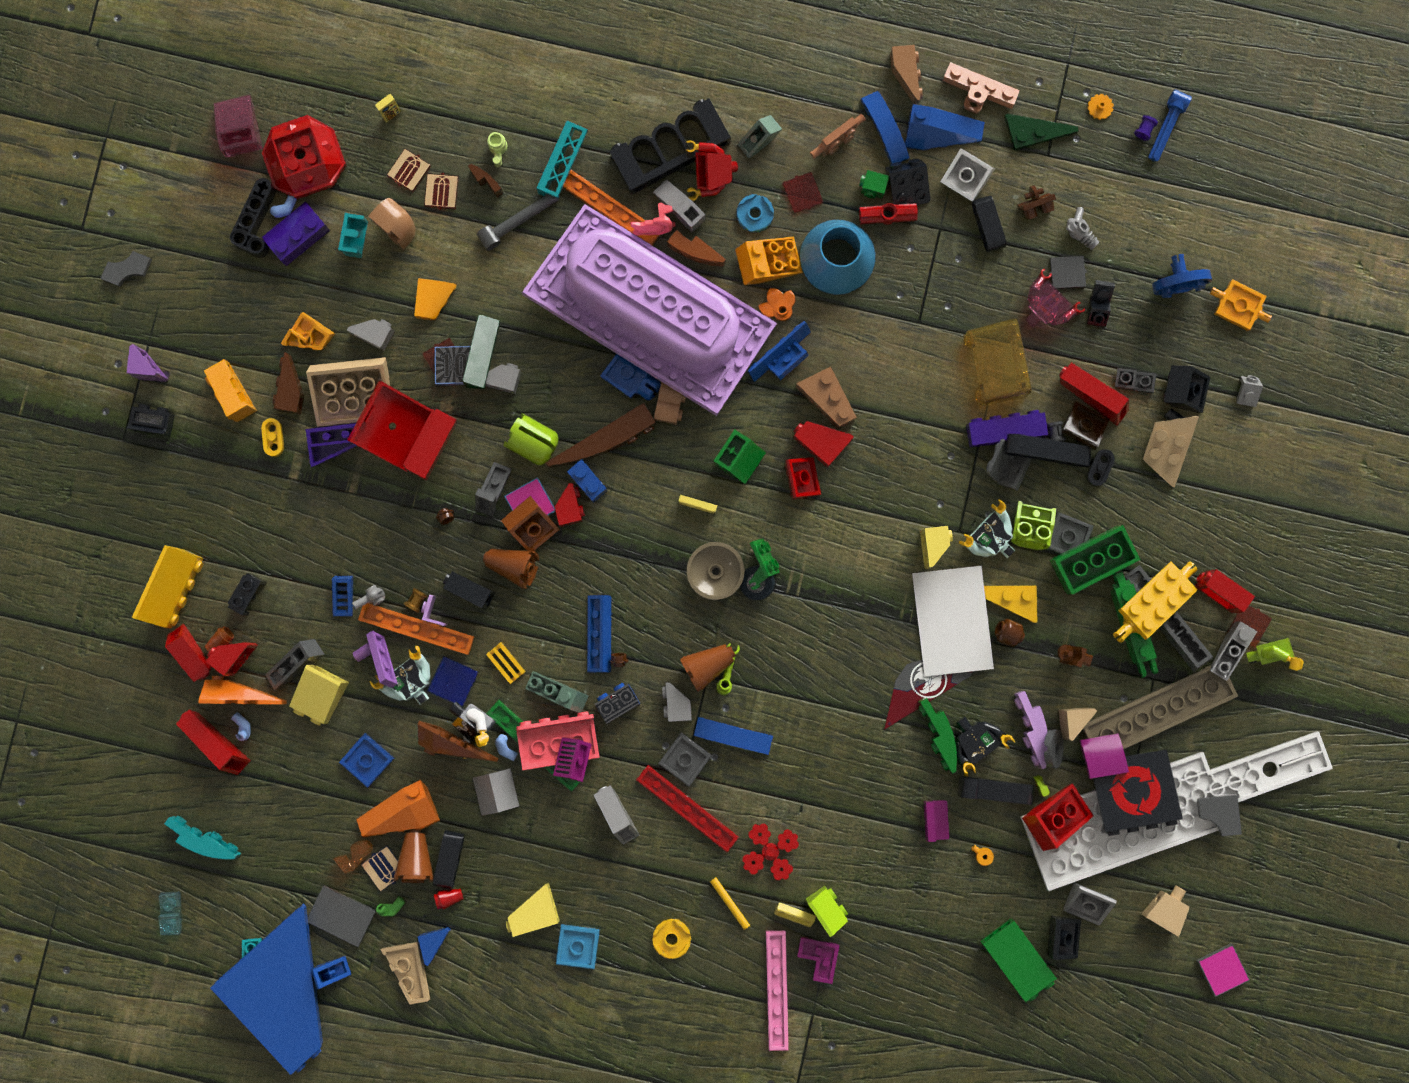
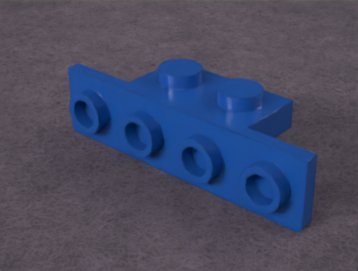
[748,321,811,382]

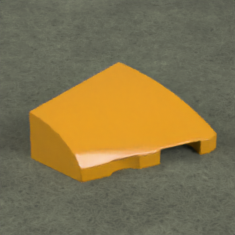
[414,278,457,321]
[281,312,335,350]

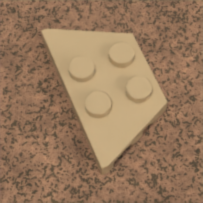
[1143,416,1199,487]

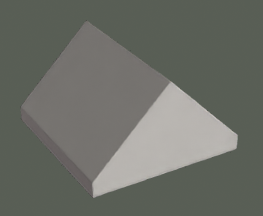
[473,768,520,816]
[1063,882,1116,926]

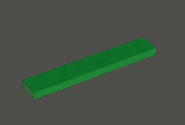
[486,700,580,792]

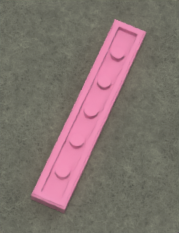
[766,930,788,1051]

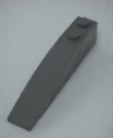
[1124,565,1213,672]

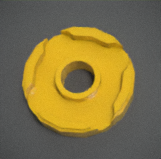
[652,919,691,959]

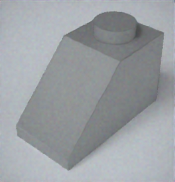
[347,319,395,351]
[485,363,522,394]

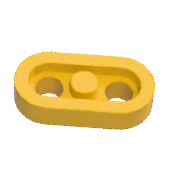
[261,418,284,457]

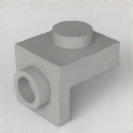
[1236,375,1263,407]

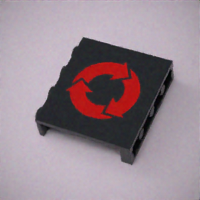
[1093,749,1183,836]

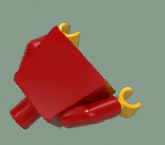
[685,140,738,201]

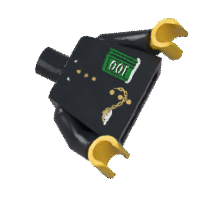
[955,717,1015,777]

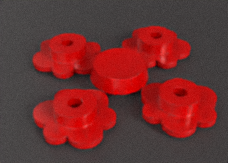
[743,823,799,880]

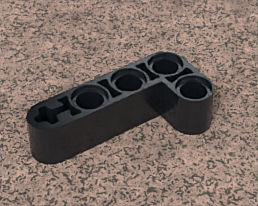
[230,178,276,258]
[957,776,1035,805]

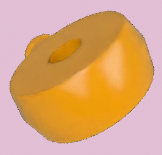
[971,845,994,866]

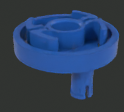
[1152,254,1212,298]

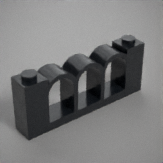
[609,99,731,195]

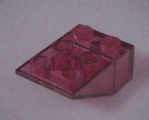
[214,95,263,158]

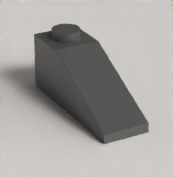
[265,639,324,691]

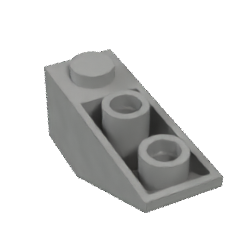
[653,179,705,233]
[1210,621,1257,681]

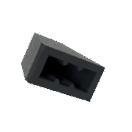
[443,571,495,610]

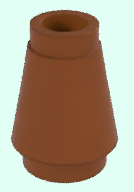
[205,626,234,652]

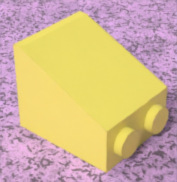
[289,665,349,726]

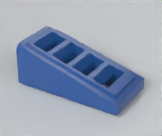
[332,576,353,616]

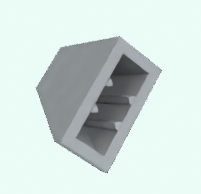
[594,785,640,845]

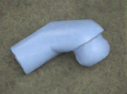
[270,195,297,218]
[495,734,518,761]

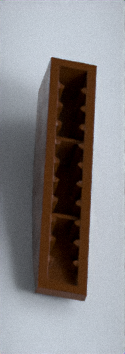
[546,403,656,468]

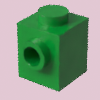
[859,170,889,199]

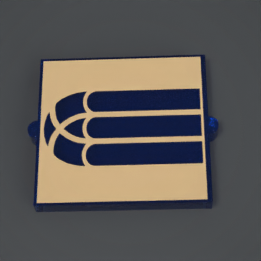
[361,845,399,892]

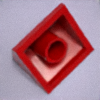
[785,457,821,500]

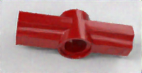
[859,203,918,225]

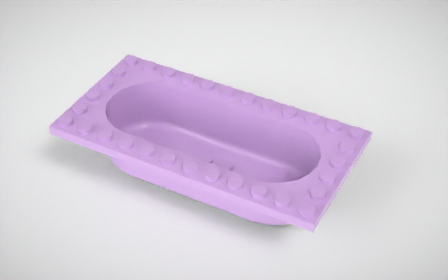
[522,204,777,416]

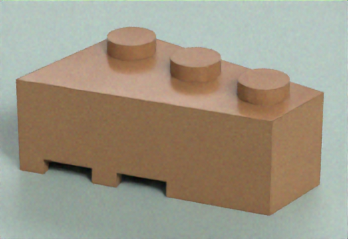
[795,367,857,429]

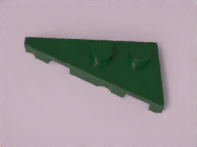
[1004,114,1079,151]

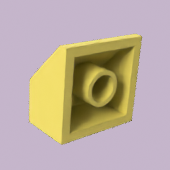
[920,526,953,569]

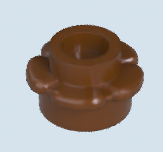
[436,508,454,525]
[610,653,629,667]

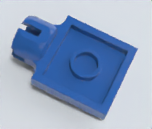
[600,354,661,401]

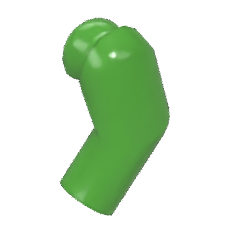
[376,896,406,917]

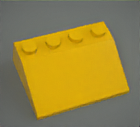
[132,545,203,628]

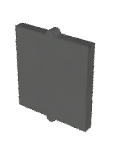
[1049,256,1087,289]

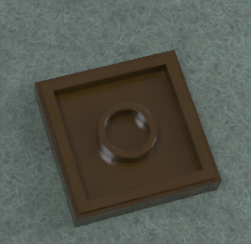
[1061,402,1110,450]

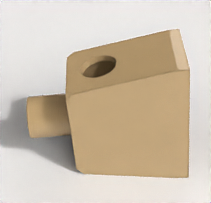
[1141,886,1189,937]

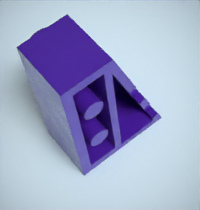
[305,423,358,467]

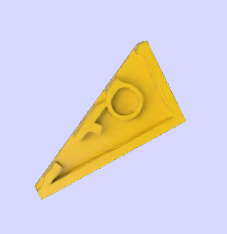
[984,586,1037,623]

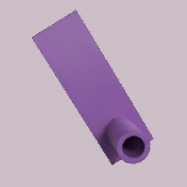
[353,631,398,688]

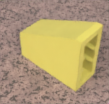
[506,883,560,937]

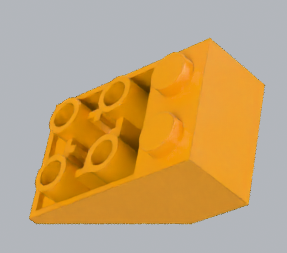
[735,237,803,285]

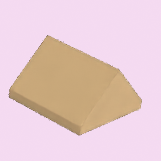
[1059,708,1097,741]

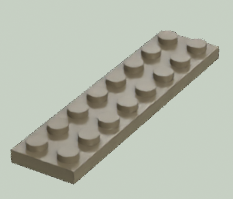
[1082,665,1238,749]

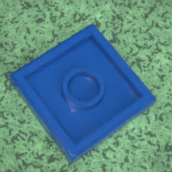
[339,733,394,788]

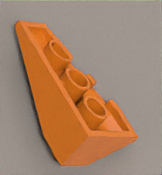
[356,780,440,837]

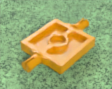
[1209,279,1272,331]

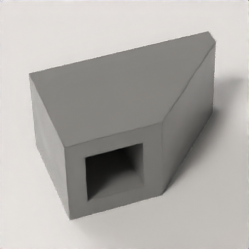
[662,682,692,722]

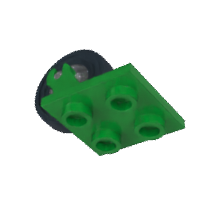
[740,538,780,600]

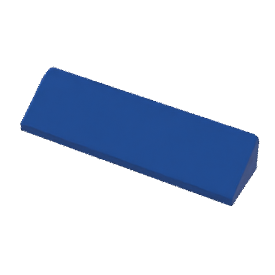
[587,595,611,672]

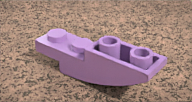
[1014,691,1047,769]

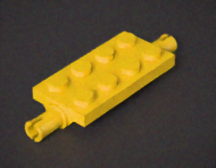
[1113,562,1197,643]

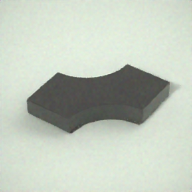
[100,251,152,287]

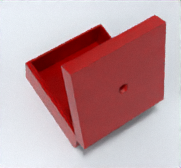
[347,381,457,481]

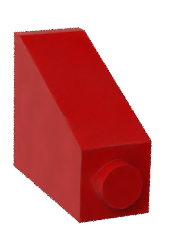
[793,421,854,468]
[165,624,211,682]

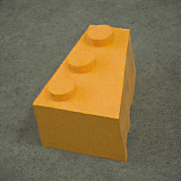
[204,359,257,422]

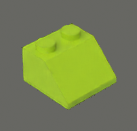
[806,886,848,937]

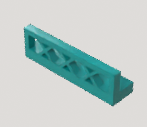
[536,121,588,199]

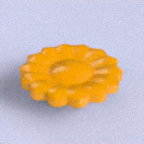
[1087,94,1114,120]

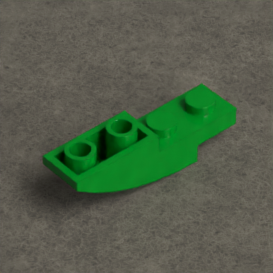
[918,697,957,774]

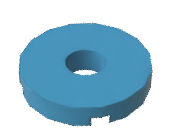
[736,194,774,233]

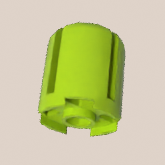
[503,413,559,465]

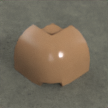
[368,198,416,250]

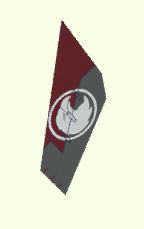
[884,660,972,730]

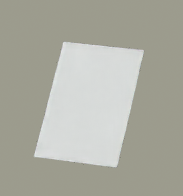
[912,566,994,676]

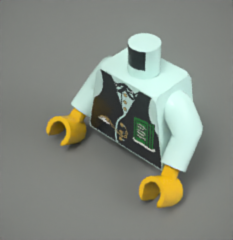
[959,499,1015,558]
[370,646,430,705]

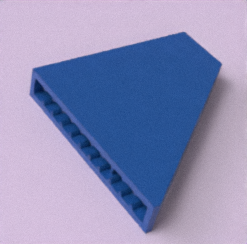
[210,903,323,1075]

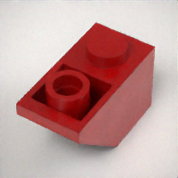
[555,483,585,527]

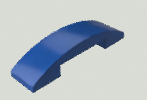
[861,91,910,164]
[694,717,773,755]

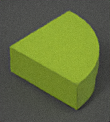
[1033,775,1050,797]

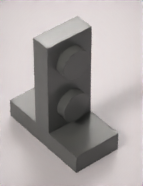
[475,462,512,516]

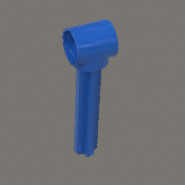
[1148,89,1192,162]

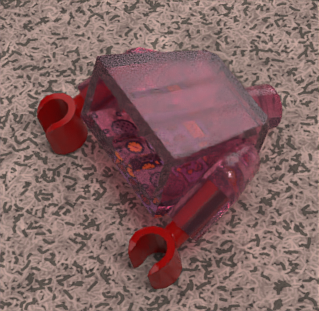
[1025,269,1085,327]

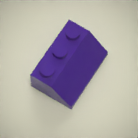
[262,201,330,266]

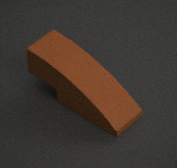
[667,230,726,266]

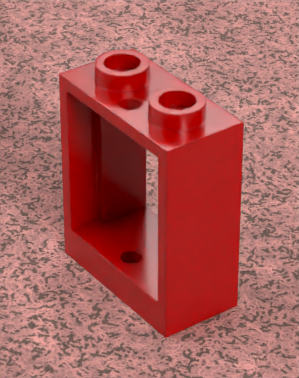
[1195,569,1255,614]

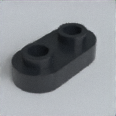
[1087,449,1115,486]

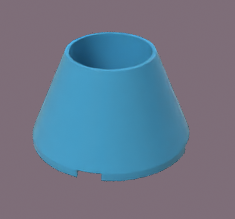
[800,220,875,295]

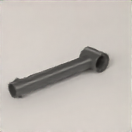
[476,190,559,251]

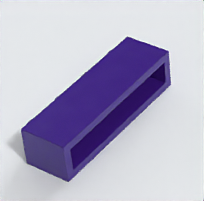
[966,410,1048,448]

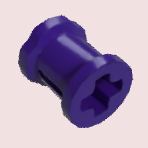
[1134,115,1158,141]

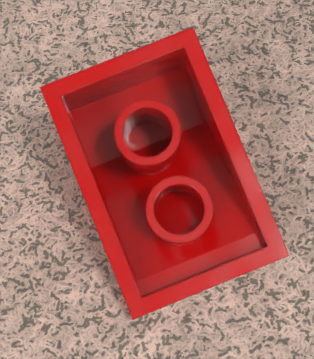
[1022,783,1094,851]

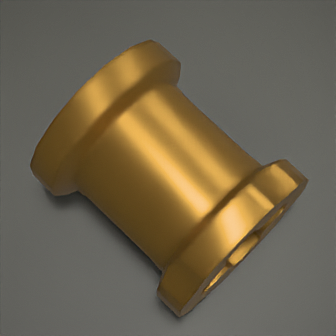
[404,588,428,613]

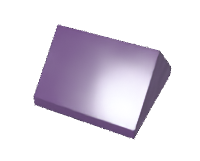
[127,344,169,382]

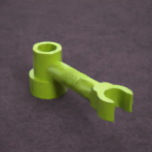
[716,643,740,695]

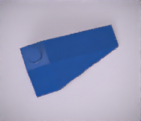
[905,104,985,151]

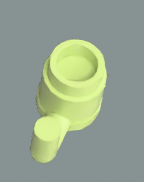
[487,132,508,167]

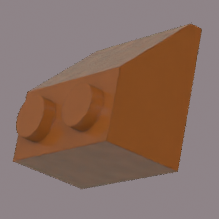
[501,496,560,551]

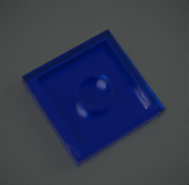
[427,656,479,707]

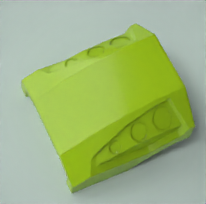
[1011,501,1056,550]

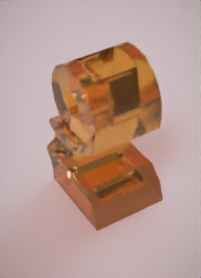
[333,839,373,874]

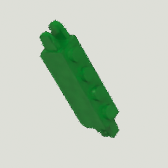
[1110,571,1158,678]

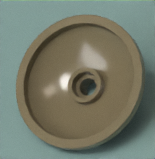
[687,542,745,600]

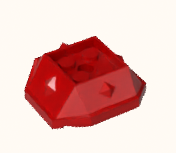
[262,115,347,199]

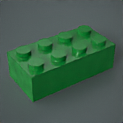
[1049,525,1141,595]

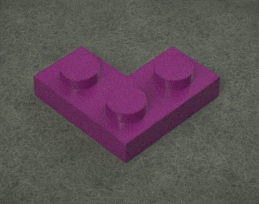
[797,937,839,984]

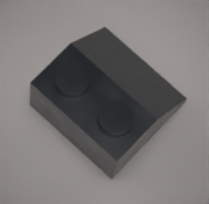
[1164,365,1210,413]

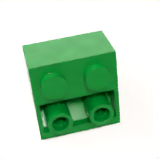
[713,429,766,484]

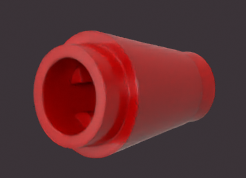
[433,888,464,910]

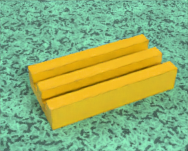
[486,642,526,684]

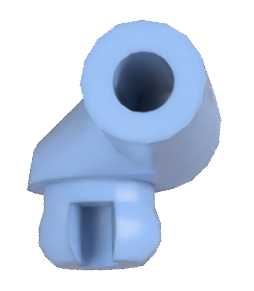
[231,712,251,741]

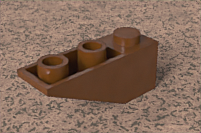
[273,352,304,415]

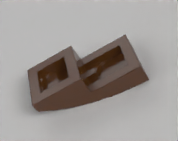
[468,164,503,198]

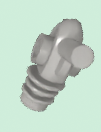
[1066,207,1099,250]
[352,585,385,610]

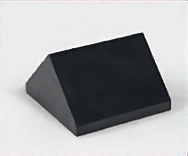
[1047,916,1081,960]

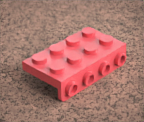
[516,712,600,771]

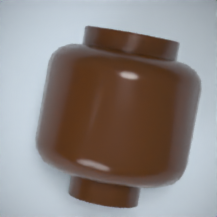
[995,619,1025,647]

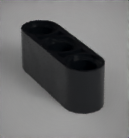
[971,195,1007,253]
[433,830,465,890]

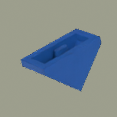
[418,927,450,966]
[311,956,351,989]

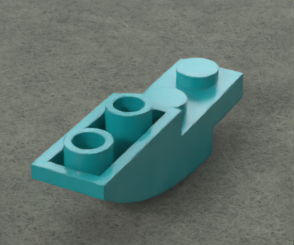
[164,816,241,859]

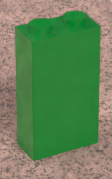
[980,918,1057,1002]

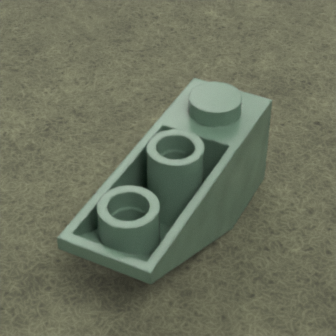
[525,671,588,713]

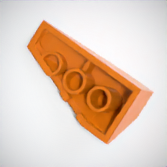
[199,676,287,704]

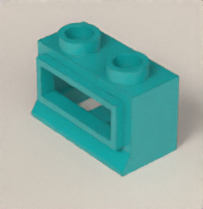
[338,213,368,258]

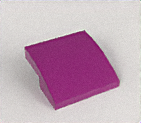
[1079,734,1129,779]

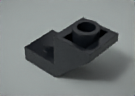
[1087,280,1115,327]

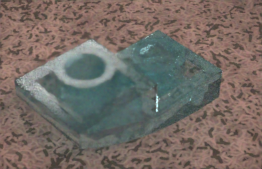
[158,892,182,935]

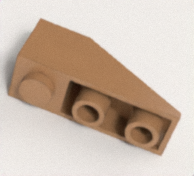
[890,45,923,105]

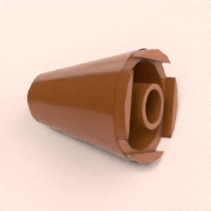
[483,549,539,589]
[680,644,736,692]
[394,829,433,883]

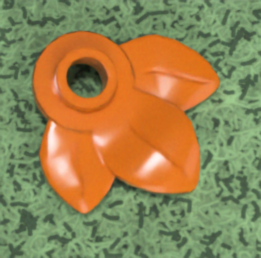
[758,288,796,321]

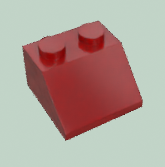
[205,642,258,676]

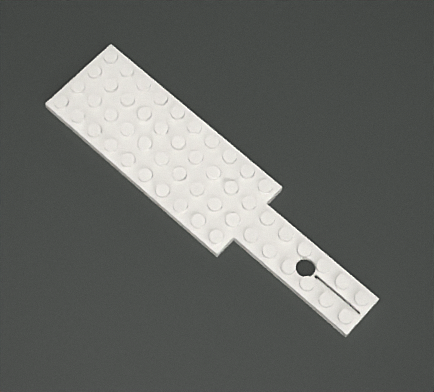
[1020,732,1333,891]

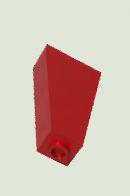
[1059,362,1129,426]
[176,710,251,775]

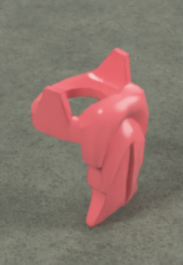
[630,203,676,236]

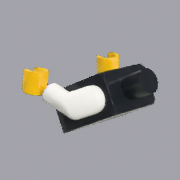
[449,701,496,759]

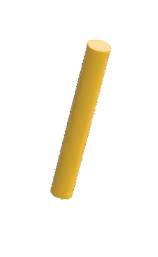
[710,877,750,930]

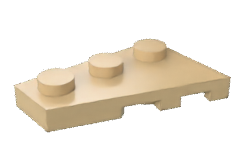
[380,941,431,1004]

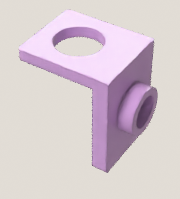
[421,595,447,627]

